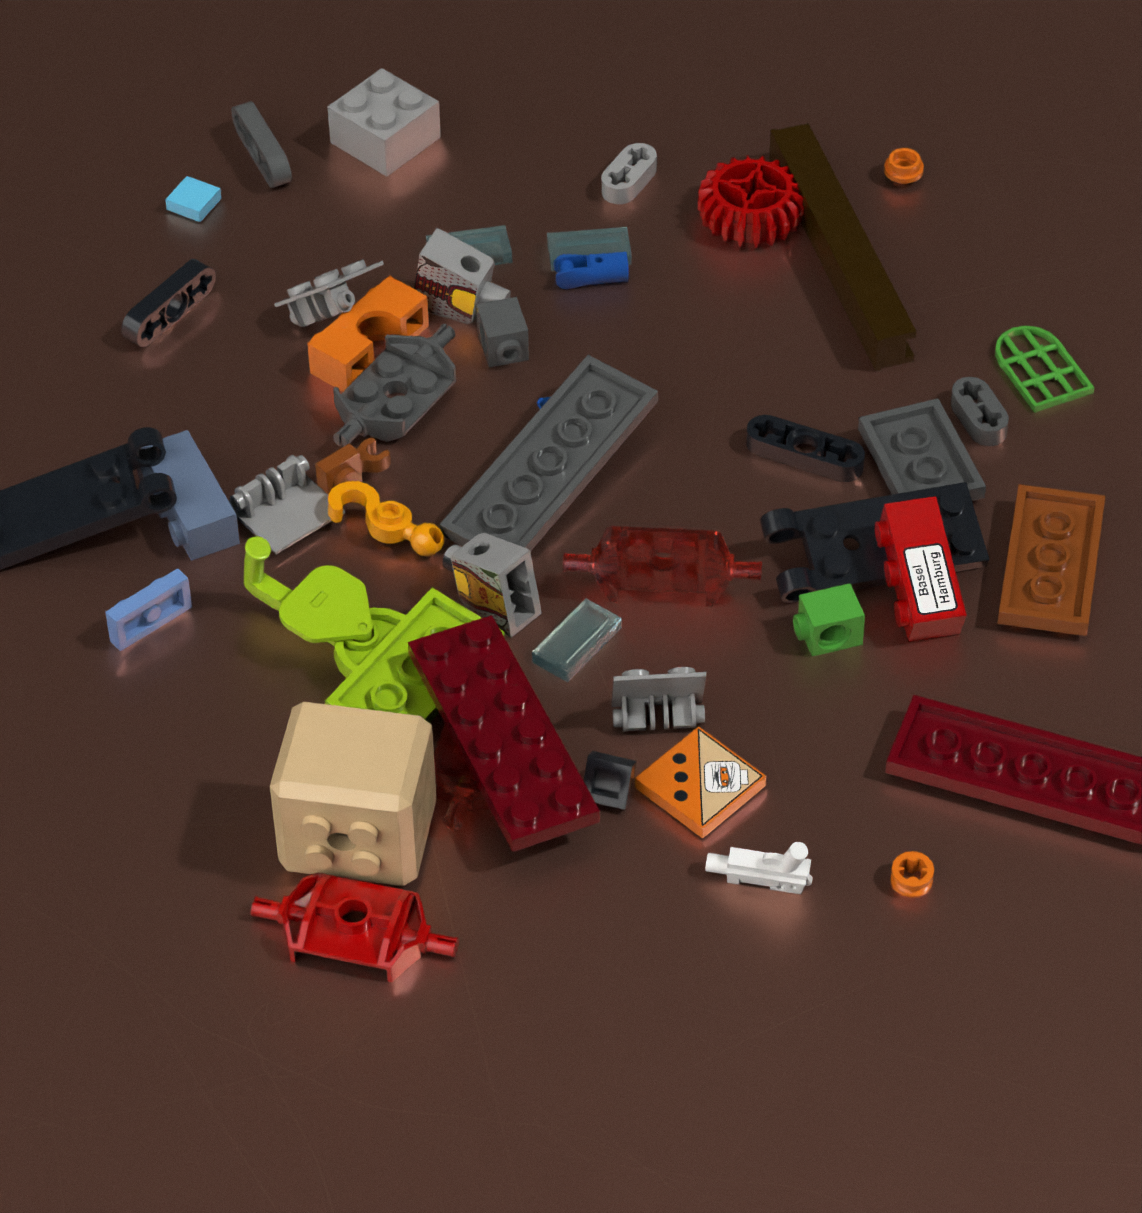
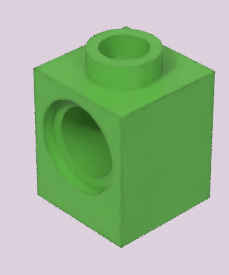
[793,583,865,657]

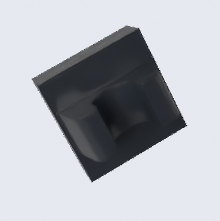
[584,751,637,810]

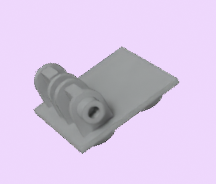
[274,259,384,327]
[229,455,345,554]
[611,667,706,732]

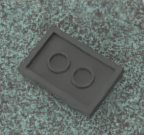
[858,398,986,501]

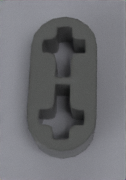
[951,377,1009,446]

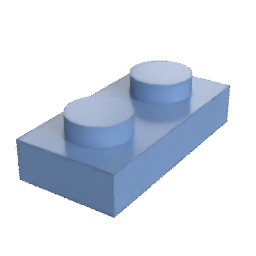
[105,568,192,651]

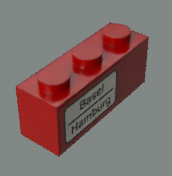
[875,496,967,642]

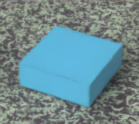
[165,176,222,222]

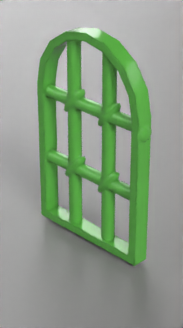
[995,325,1094,413]

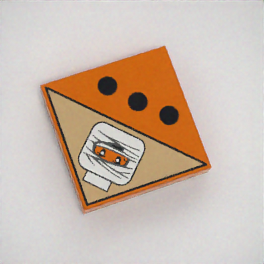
[635,726,766,839]

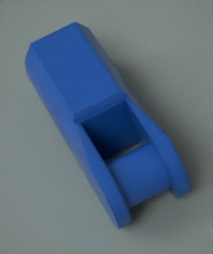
[553,252,629,289]

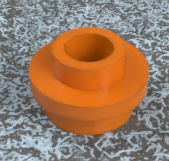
[884,148,924,184]

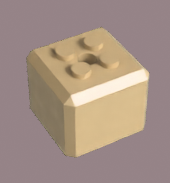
[270,702,437,886]

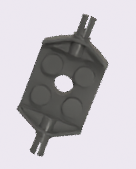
[333,324,456,447]

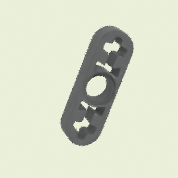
[231,101,292,188]

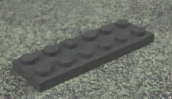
[439,355,658,552]

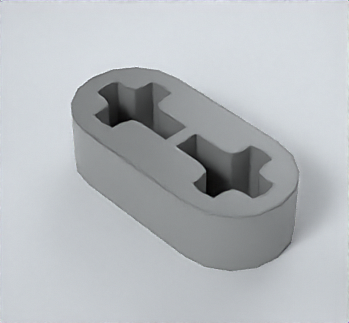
[601,143,657,204]

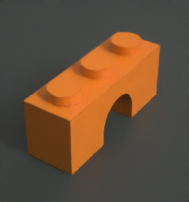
[307,275,429,392]

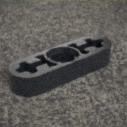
[121,259,216,347]
[746,415,865,482]

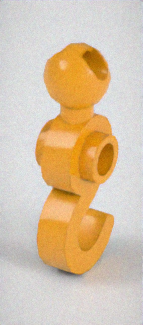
[328,481,444,557]

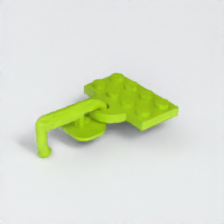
[244,536,505,723]

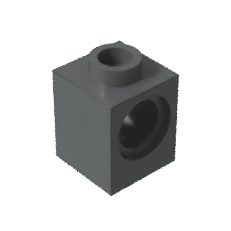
[476,297,529,368]

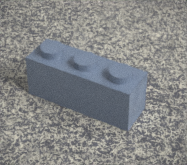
[137,430,240,561]

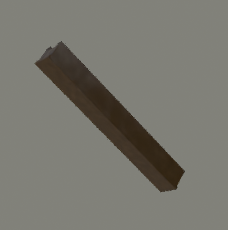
[769,123,917,371]

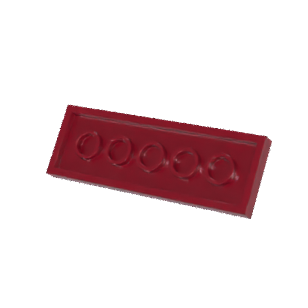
[408,615,600,852]
[885,695,1142,845]

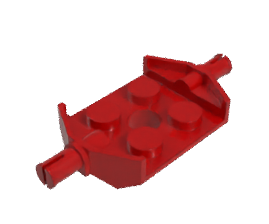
[251,872,459,982]

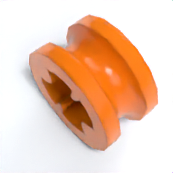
[890,851,934,898]

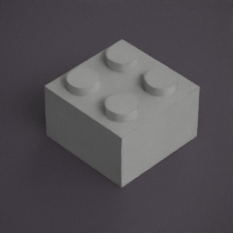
[327,68,441,177]

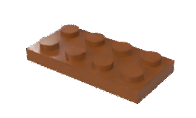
[997,484,1105,636]

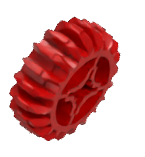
[698,155,804,248]

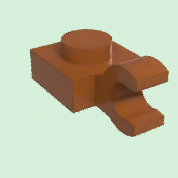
[315,438,391,494]

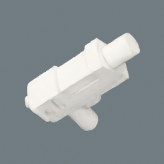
[705,842,813,894]

